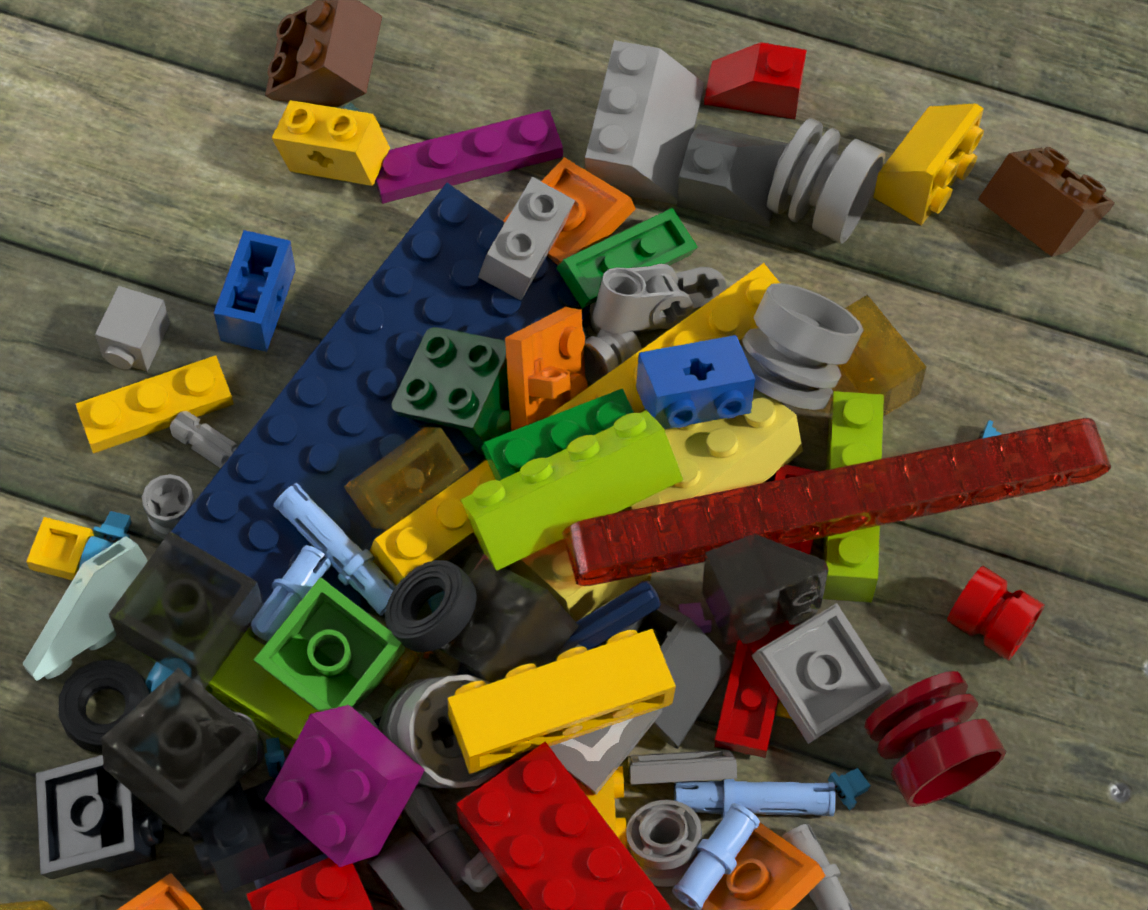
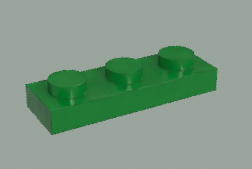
[556,208,698,308]
[482,388,634,481]

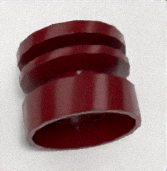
[864,671,1007,807]

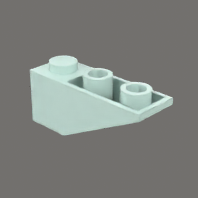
[23,536,167,681]

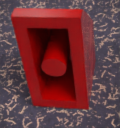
[704,42,807,119]

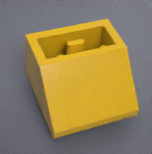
[873,103,984,226]

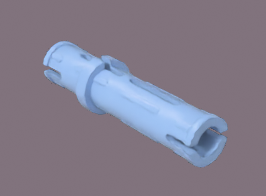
[273,483,396,616]
[674,779,835,819]

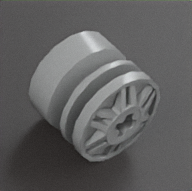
[767,118,886,244]
[742,283,863,410]
[378,675,505,788]

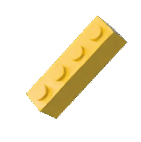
[448,629,676,774]

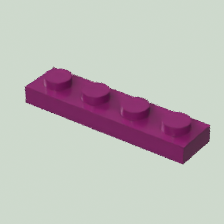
[375,109,563,204]

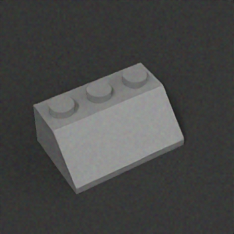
[585,40,704,205]

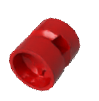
[947,566,1045,661]

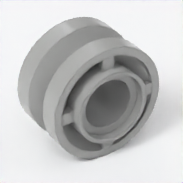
[626,800,703,887]

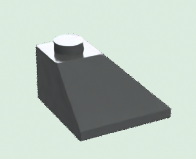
[677,124,788,227]

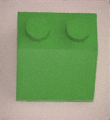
[254,577,405,712]

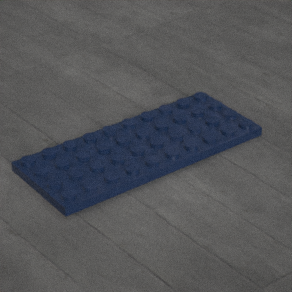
[154,182,591,627]

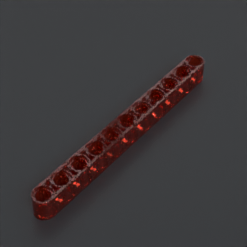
[562,418,1111,586]

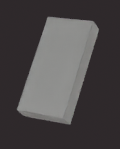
[627,750,737,784]

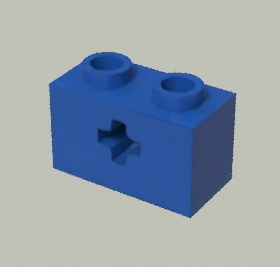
[214,230,296,352]
[636,335,755,429]

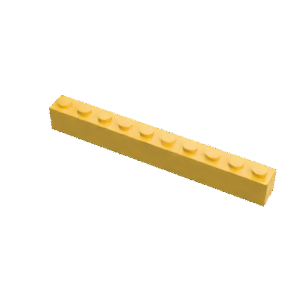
[370,263,780,586]

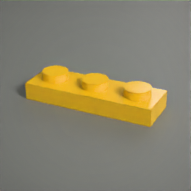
[75,355,234,454]

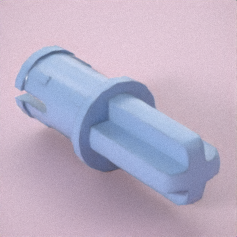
[251,545,331,642]

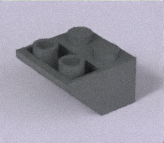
[617,601,732,749]

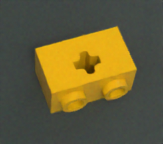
[272,100,390,186]

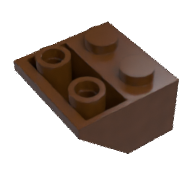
[265,0,382,108]
[977,147,1115,257]

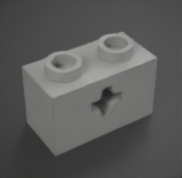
[478,177,575,300]

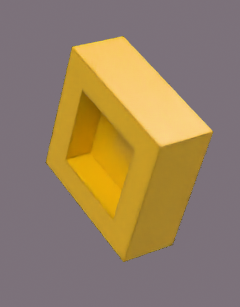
[26,517,94,580]

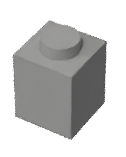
[95,286,170,372]

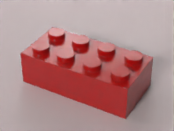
[456,741,672,910]

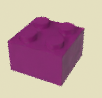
[265,705,425,867]

